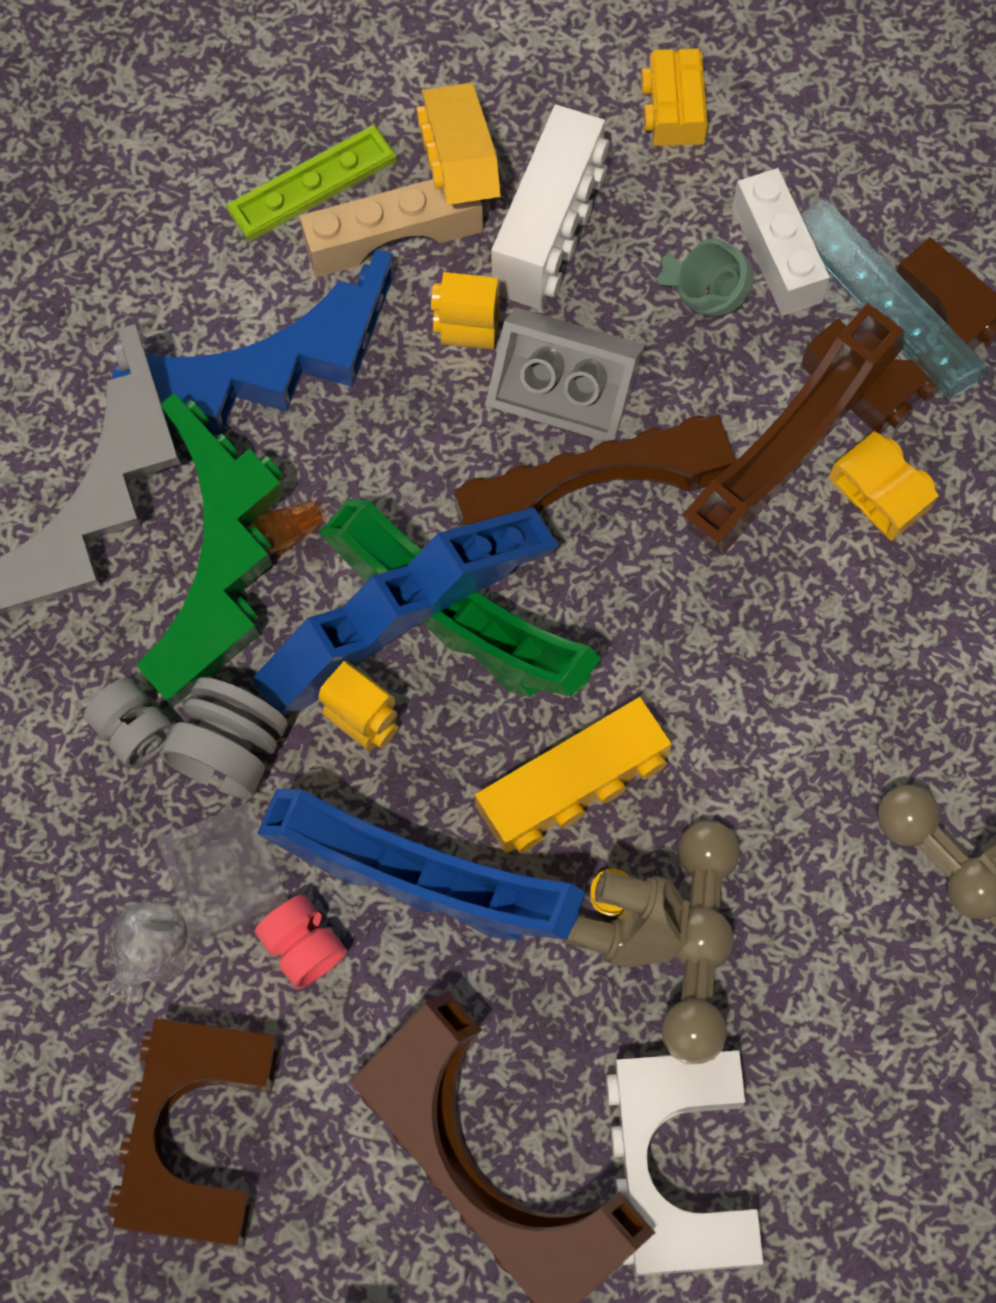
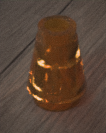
[251,500,323,556]

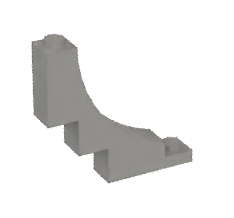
[0,324,180,615]

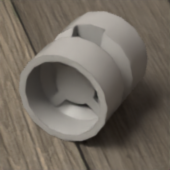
[83,677,173,769]

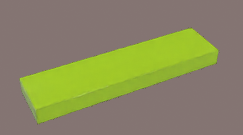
[226,125,397,243]

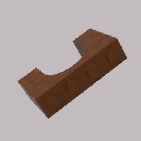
[801,237,996,434]
[108,1018,280,1249]

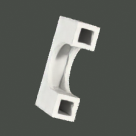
[606,1050,763,1276]

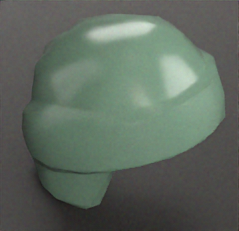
[656,238,754,316]

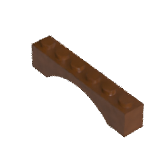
[683,302,904,556]
[454,414,736,526]

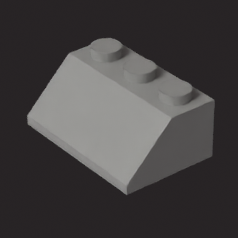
[485,307,645,441]

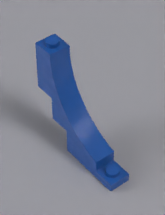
[112,249,395,435]
[252,507,559,716]

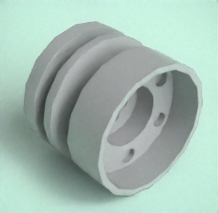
[159,677,288,799]

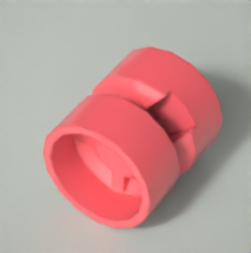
[254,894,347,990]

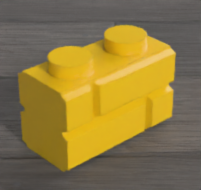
[641,49,707,146]

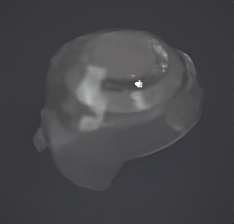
[106,901,193,1004]

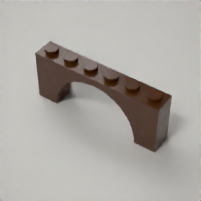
[350,991,656,1303]

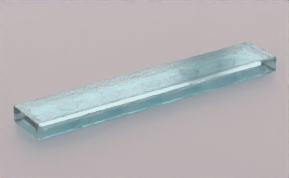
[800,199,988,399]

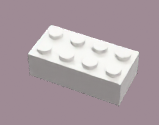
[491,104,610,310]

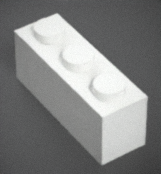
[732,168,830,316]

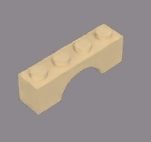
[299,179,483,278]

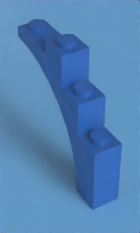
[257,789,585,941]

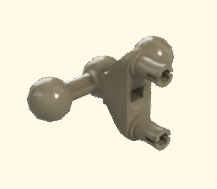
[877,785,996,926]
[561,820,740,1065]

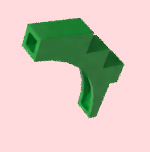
[136,393,285,708]
[318,499,601,697]

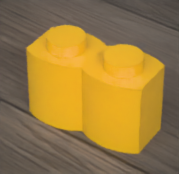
[431,272,499,350]
[829,431,939,541]
[318,661,399,752]

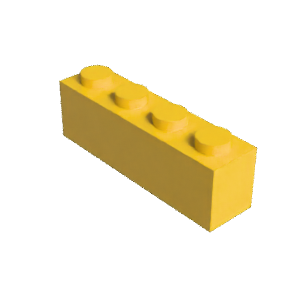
[416,82,501,205]
[475,697,672,854]

